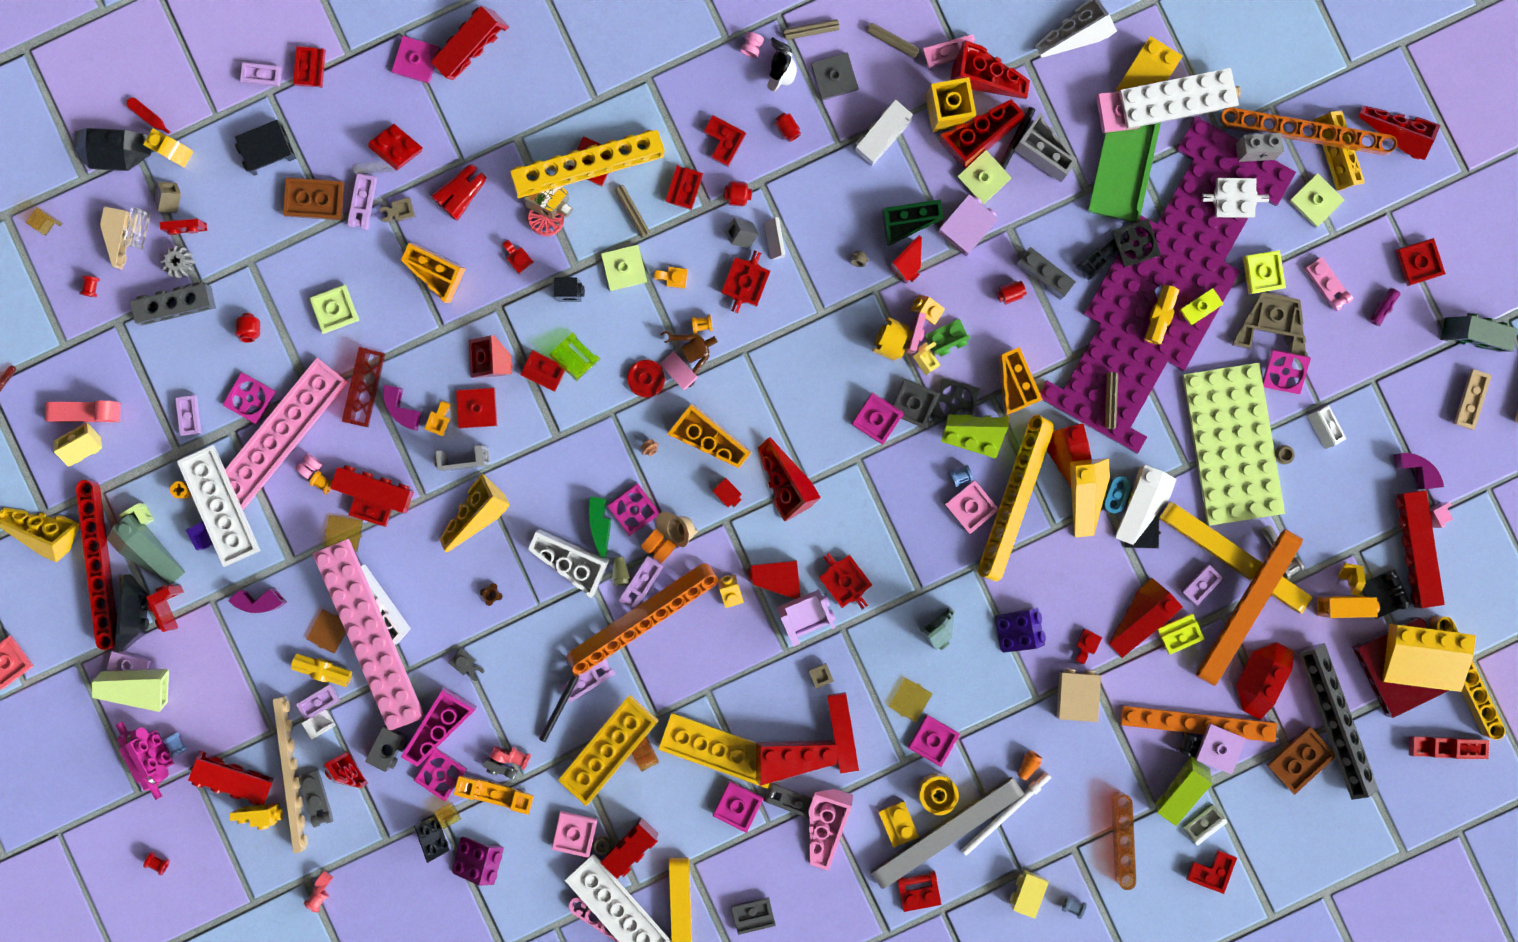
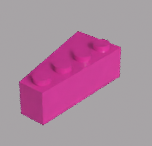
[401,687,477,767]

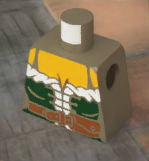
[524,172,573,219]

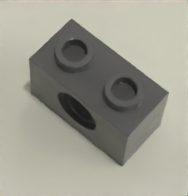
[365,726,407,772]

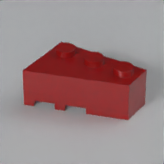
[600,818,659,879]

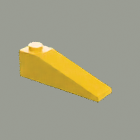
[1070,458,1110,537]
[439,474,510,552]
[0,508,80,562]

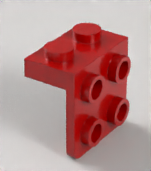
[147,584,184,632]

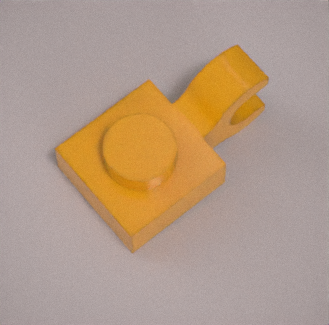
[654,267,688,289]
[424,401,451,436]

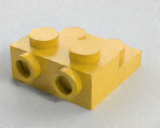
[229,803,283,830]

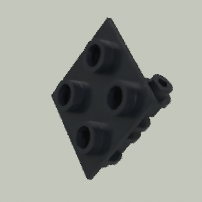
[1362,569,1411,619]
[414,814,450,863]

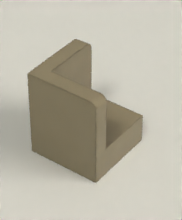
[154,182,181,213]

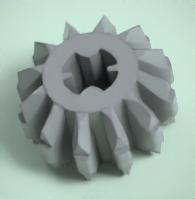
[160,245,195,279]

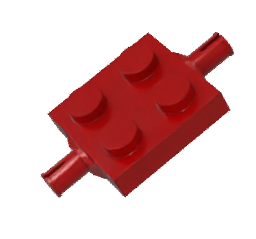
[721,250,771,314]
[819,553,872,610]

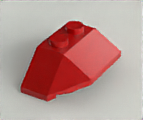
[1236,642,1295,720]

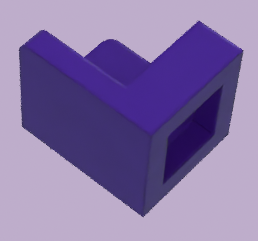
[186,521,213,551]

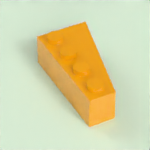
[667,404,753,468]

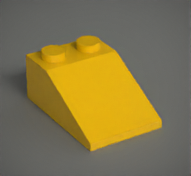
[1116,36,1183,92]

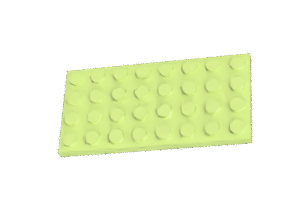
[1182,362,1285,526]

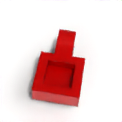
[502,240,534,274]
[1075,629,1102,664]

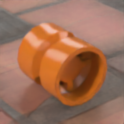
[641,529,677,564]

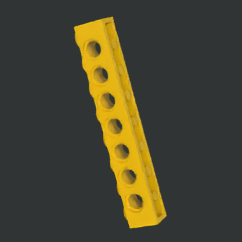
[510,129,665,199]

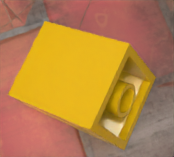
[925,77,976,133]

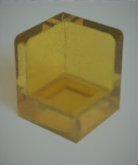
[26,207,63,236]

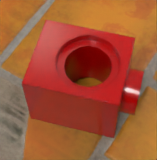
[712,478,742,508]

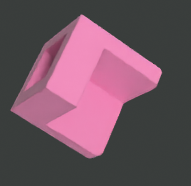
[1430,502,1453,528]

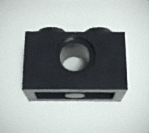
[554,277,585,302]

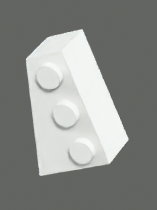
[855,99,913,166]

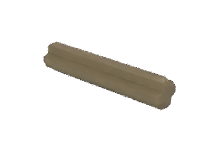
[783,19,840,40]
[867,23,919,58]
[615,185,650,238]
[1105,372,1118,429]

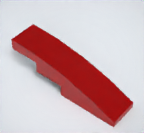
[827,692,859,774]
[1408,736,1489,759]

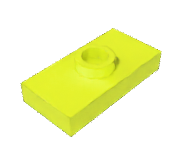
[1180,288,1223,326]

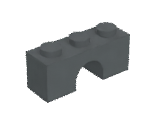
[1015,247,1076,300]

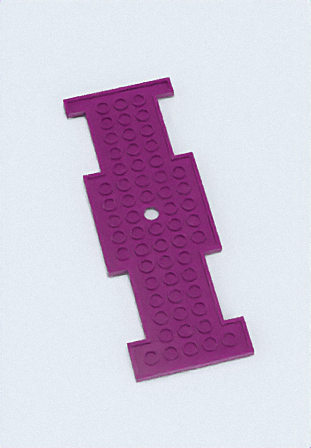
[1040,116,1296,454]

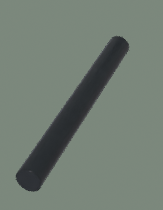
[1000,107,1036,170]
[539,673,579,742]

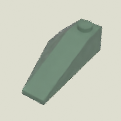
[107,514,185,585]
[921,607,955,650]

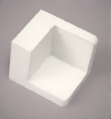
[302,710,336,740]

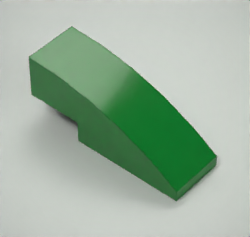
[589,497,612,557]

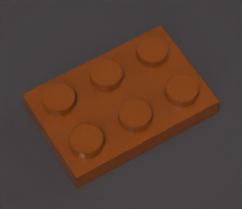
[283,178,345,221]
[1266,726,1335,795]

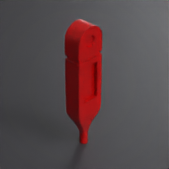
[127,97,170,134]

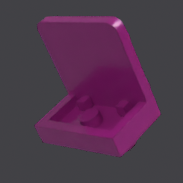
[452,837,504,886]

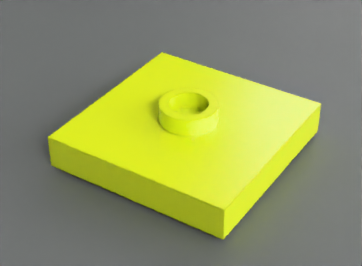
[1242,250,1286,294]

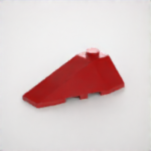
[1358,106,1441,160]

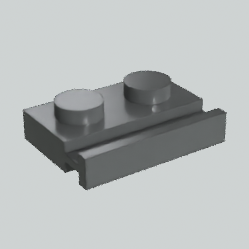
[731,897,776,935]

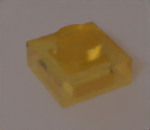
[434,802,461,829]

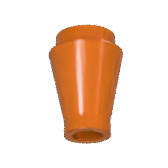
[1017,750,1043,780]

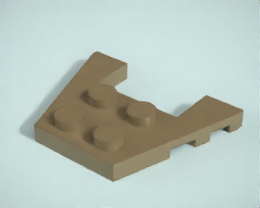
[1232,292,1308,356]

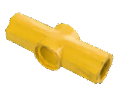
[1144,285,1179,345]
[291,653,352,687]

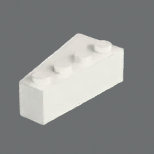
[528,529,610,598]
[361,564,411,645]

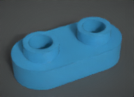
[1104,476,1131,513]

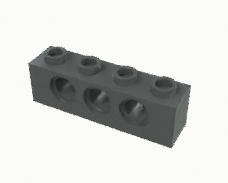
[130,282,216,326]

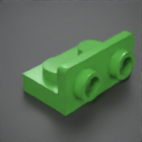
[924,319,970,357]

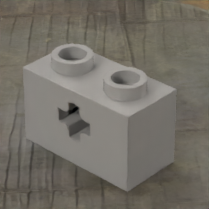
[1236,133,1284,162]

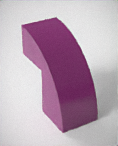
[383,385,422,431]
[1394,453,1444,490]
[228,588,287,613]

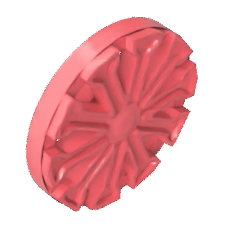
[528,210,564,236]

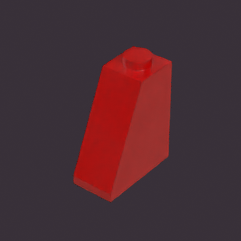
[748,561,801,599]

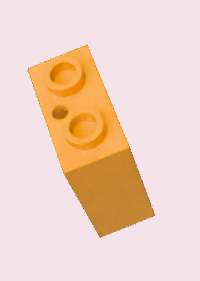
[1317,596,1380,618]

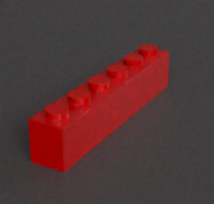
[1395,490,1445,608]

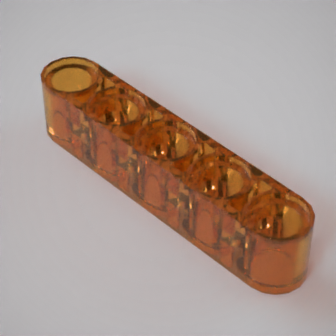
[1111,791,1136,890]

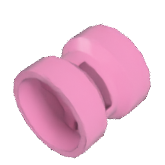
[740,32,764,58]
[295,453,323,480]

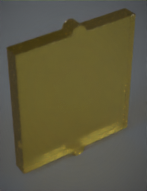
[324,515,363,552]
[888,678,933,722]

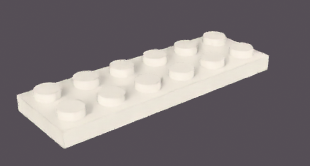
[1119,68,1239,129]
[177,445,261,567]
[565,854,671,942]

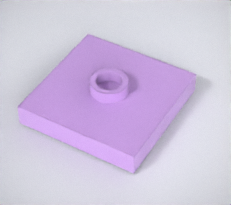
[1195,723,1246,775]

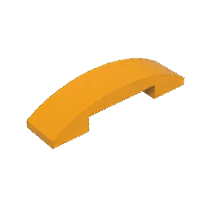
[454,776,534,815]

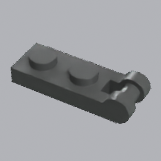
[298,769,333,828]
[763,783,813,818]

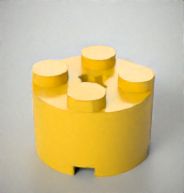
[872,317,913,361]
[918,773,959,815]

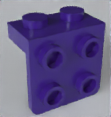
[995,607,1046,653]

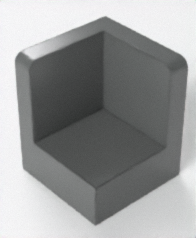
[725,218,759,248]

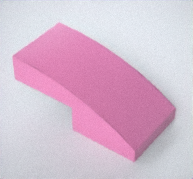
[660,351,698,390]

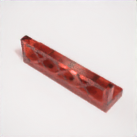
[341,347,385,428]

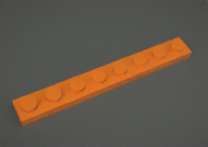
[1120,705,1277,742]

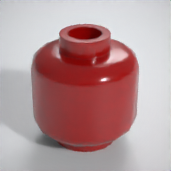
[724,181,752,207]
[234,313,261,343]

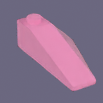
[809,789,853,871]

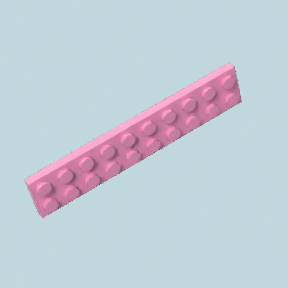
[196,358,348,510]
[312,539,425,731]

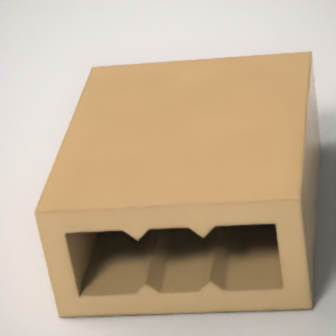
[1056,668,1101,722]

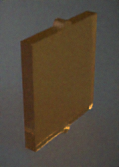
[307,609,346,654]

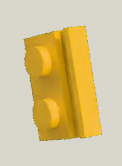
[878,800,919,848]

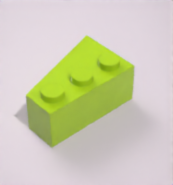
[941,415,1009,459]
[1156,756,1213,826]

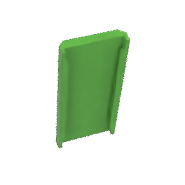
[1088,122,1161,222]

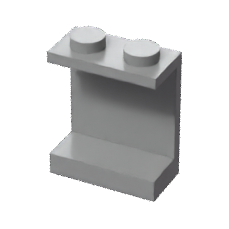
[433,445,491,471]

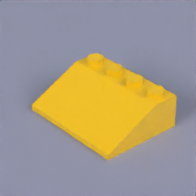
[1383,624,1476,692]

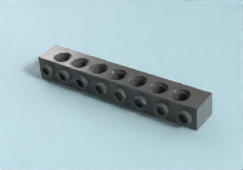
[1298,643,1378,800]

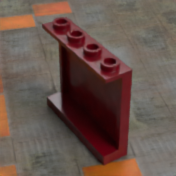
[1352,617,1450,718]

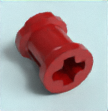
[79,275,100,298]
[143,852,170,876]

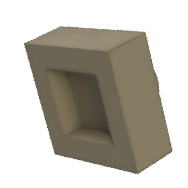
[808,663,834,689]

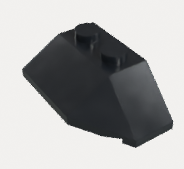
[74,128,151,171]
[114,574,149,652]

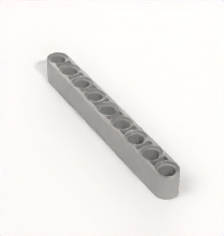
[870,777,1024,889]

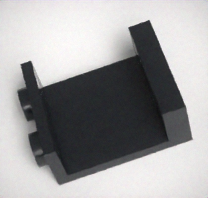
[235,120,297,176]

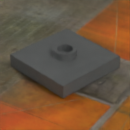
[811,52,859,101]
[894,379,940,429]

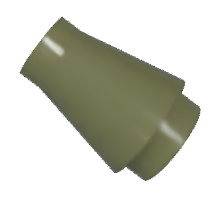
[611,557,630,586]

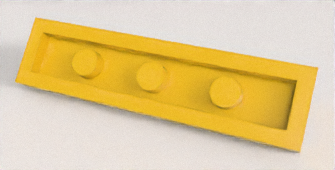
[1314,111,1365,191]

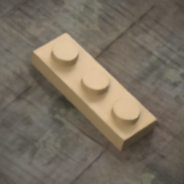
[1454,369,1492,430]

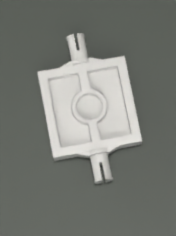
[1202,178,1269,218]

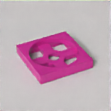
[1263,349,1311,394]
[223,372,276,424]
[607,483,660,537]
[413,748,467,802]

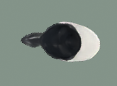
[767,37,797,92]

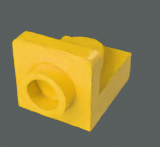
[1338,563,1366,596]

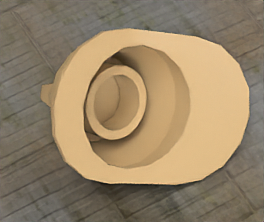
[656,511,698,547]

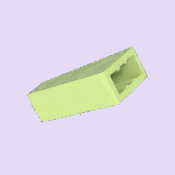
[90,669,169,712]

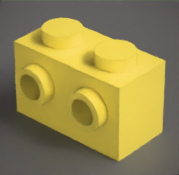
[53,422,102,467]
[1009,870,1049,919]

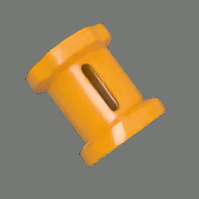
[692,314,713,334]
[309,470,333,495]
[170,481,192,499]

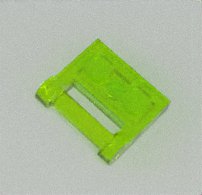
[549,332,601,381]

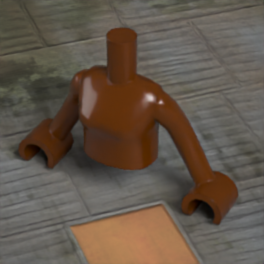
[660,331,718,387]

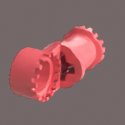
[490,746,531,770]
[303,871,333,913]

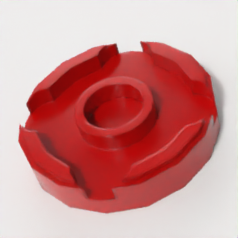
[627,359,665,398]

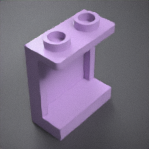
[938,194,998,257]
[776,589,836,647]

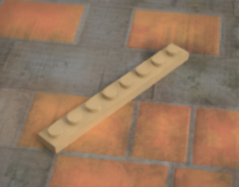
[273,696,308,854]

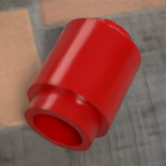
[775,112,801,142]
[996,281,1027,305]

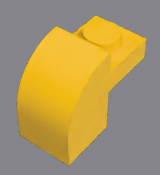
[143,128,194,168]

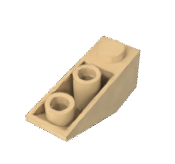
[100,207,134,270]

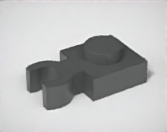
[449,648,485,681]
[483,757,518,780]

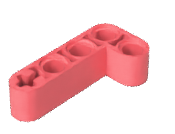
[45,400,121,422]

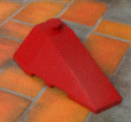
[950,40,1030,99]
[1047,423,1092,488]
[758,437,821,522]
[1109,578,1183,658]
[323,751,368,788]

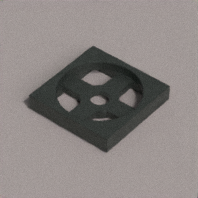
[1111,219,1161,268]
[932,378,980,419]

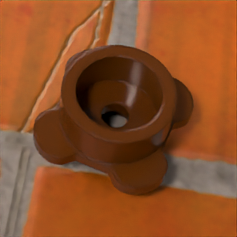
[480,583,503,606]

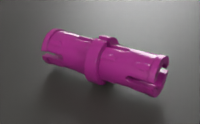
[1369,288,1401,327]

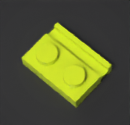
[1157,613,1205,655]

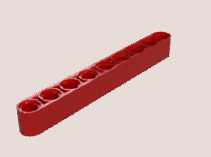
[76,480,117,650]

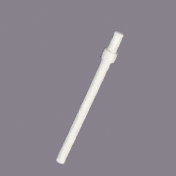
[961,772,1051,856]

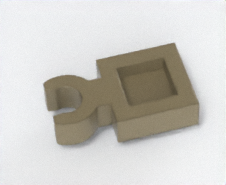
[379,197,416,223]

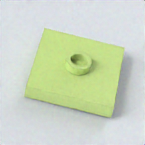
[958,150,1012,205]
[1289,173,1345,228]
[601,245,647,291]
[309,284,359,334]

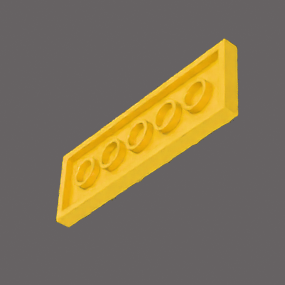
[558,695,659,806]
[658,713,769,789]

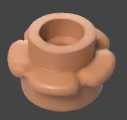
[640,439,658,456]

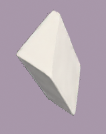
[764,217,785,260]
[1308,405,1346,449]
[1183,804,1227,846]

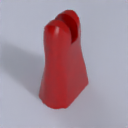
[430,164,487,221]

